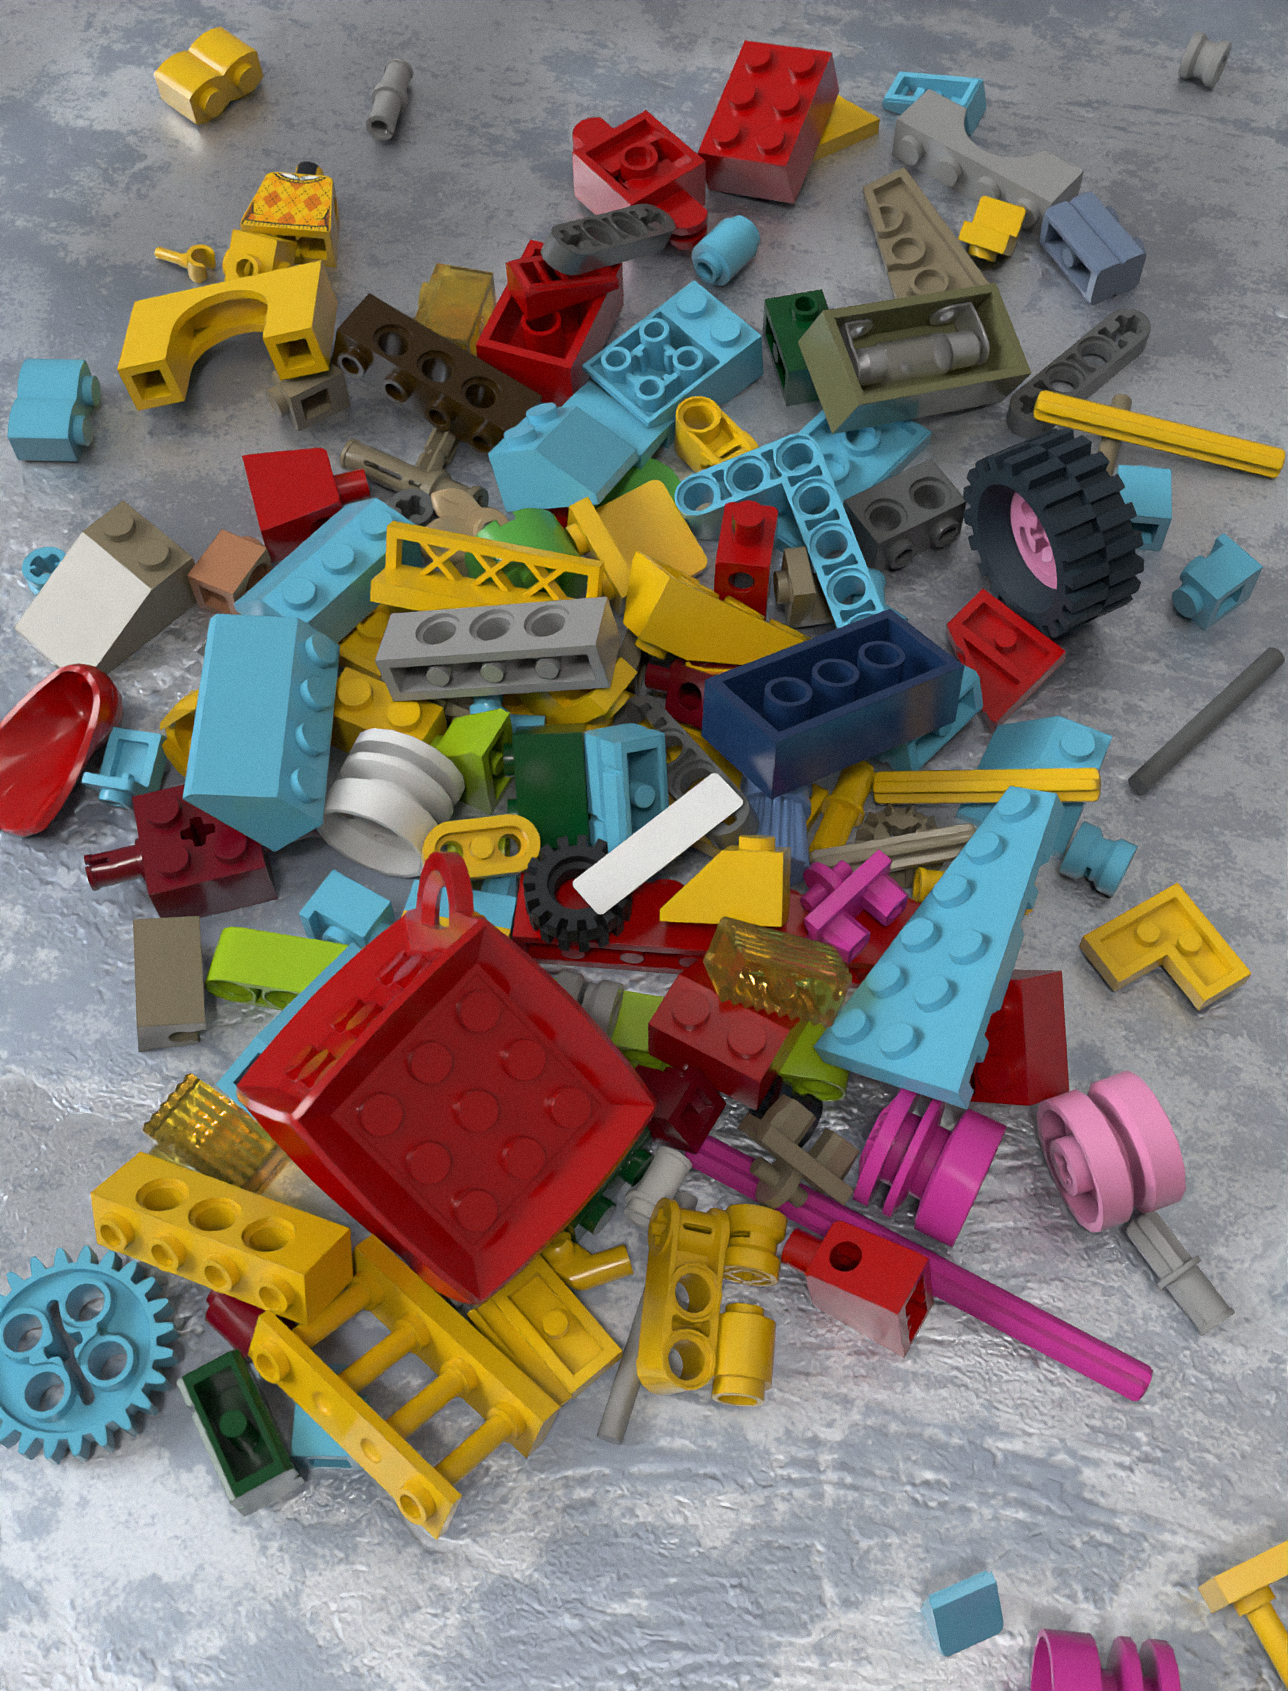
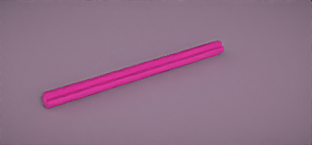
[684,1134,1153,1401]

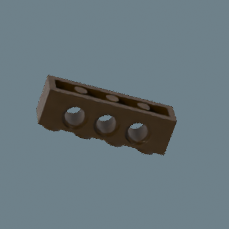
[331,293,543,457]

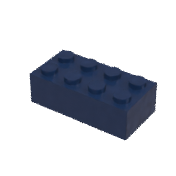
[701,609,964,799]

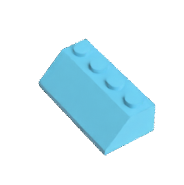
[183,614,340,852]

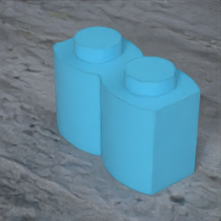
[8,358,101,462]

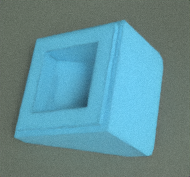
[920,1570,1003,1656]

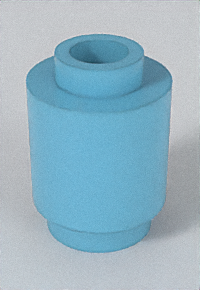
[692,215,760,286]

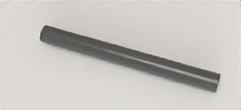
[1128,647,1285,795]

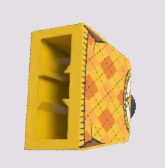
[240,161,340,267]

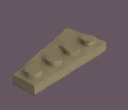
[863,167,990,299]

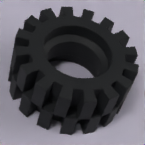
[523,835,633,952]

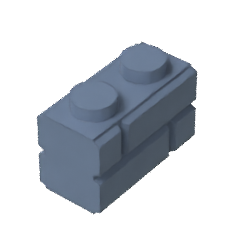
[1039,191,1147,306]

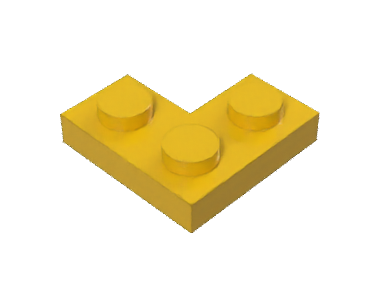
[1079,882,1252,1011]

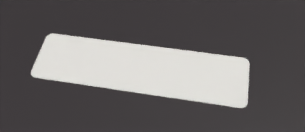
[573,773,743,915]

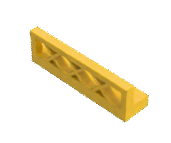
[370,521,605,611]

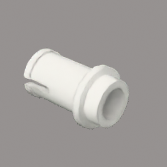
[624,1146,692,1230]

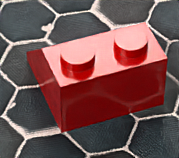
[648,953,815,1111]

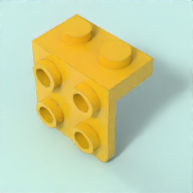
[564,480,707,616]

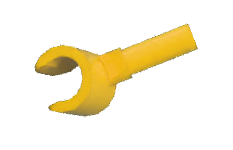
[154,244,216,283]

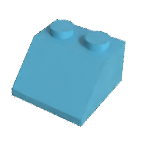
[488,403,639,512]

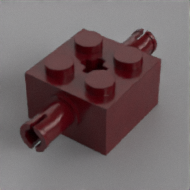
[84,784,321,918]

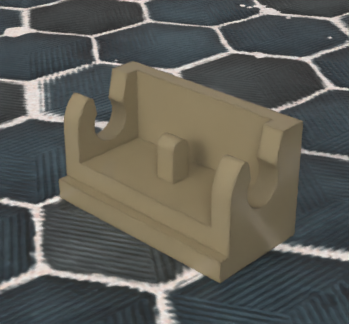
[133,916,205,1052]

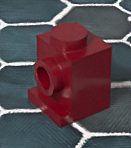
[635,1064,726,1155]

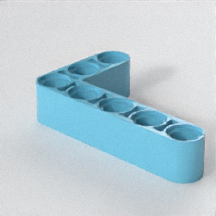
[674,433,885,629]

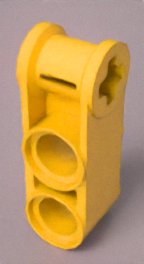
[636,1197,730,1396]

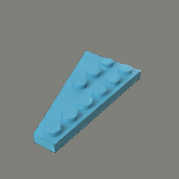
[814,786,1065,1110]

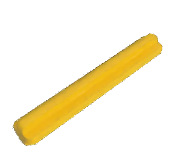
[873,767,1101,805]

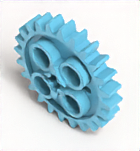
[0,1246,181,1465]

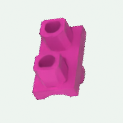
[799,849,909,964]

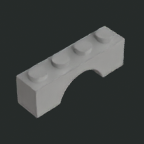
[892,89,1084,237]

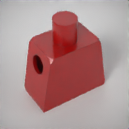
[242,447,371,563]
[781,1220,934,1359]

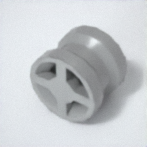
[1178,31,1232,89]

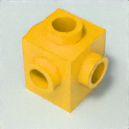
[222,229,297,281]

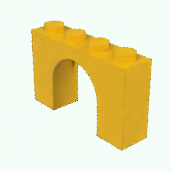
[117,260,338,411]

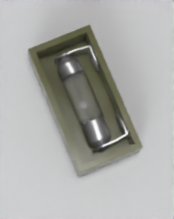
[798,283,1032,434]

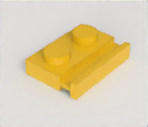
[466,1254,623,1408]

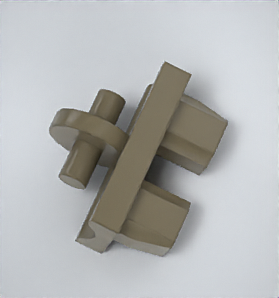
[737,1094,860,1209]

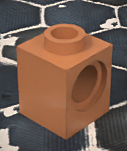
[187,529,273,615]

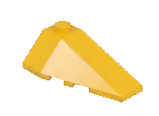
[623,550,812,665]

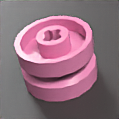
[1036,1070,1186,1233]

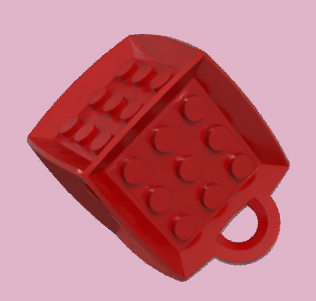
[236,851,657,1305]

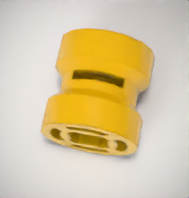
[723,1204,788,1287]

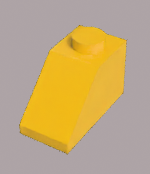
[660,835,791,927]

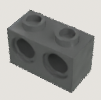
[843,458,967,572]

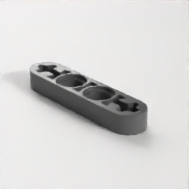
[541,204,675,275]
[1006,308,1151,439]
[613,695,759,850]

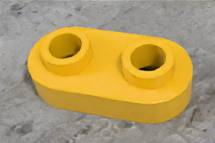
[421,814,540,881]

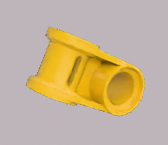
[674,396,759,473]

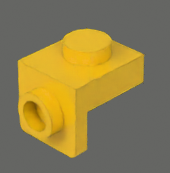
[958,196,1026,262]

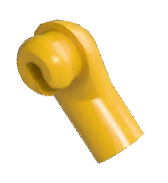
[541,1230,634,1291]

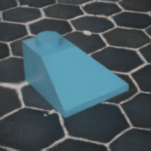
[956,716,1113,859]

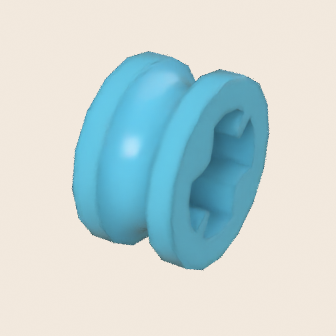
[21,547,66,596]

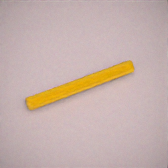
[1033,390,1285,478]

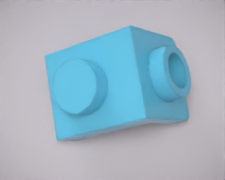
[81,727,167,809]

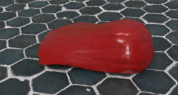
[0,663,124,837]

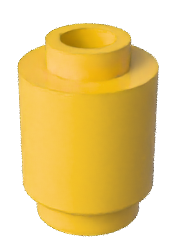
[708,1303,776,1407]

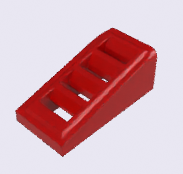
[506,255,620,321]

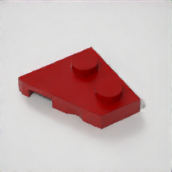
[946,588,1066,732]

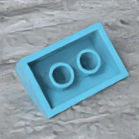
[234,498,423,644]

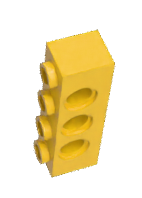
[90,1151,353,1327]

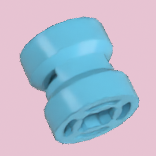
[1059,821,1138,898]

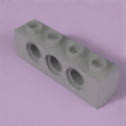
[375,597,621,702]

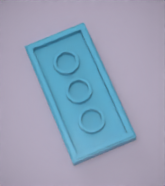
[744,410,932,562]

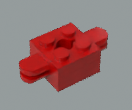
[572,110,708,250]

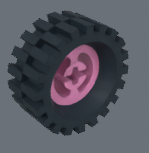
[963,428,1144,638]

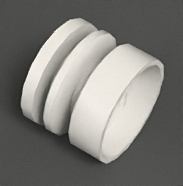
[317,728,465,878]

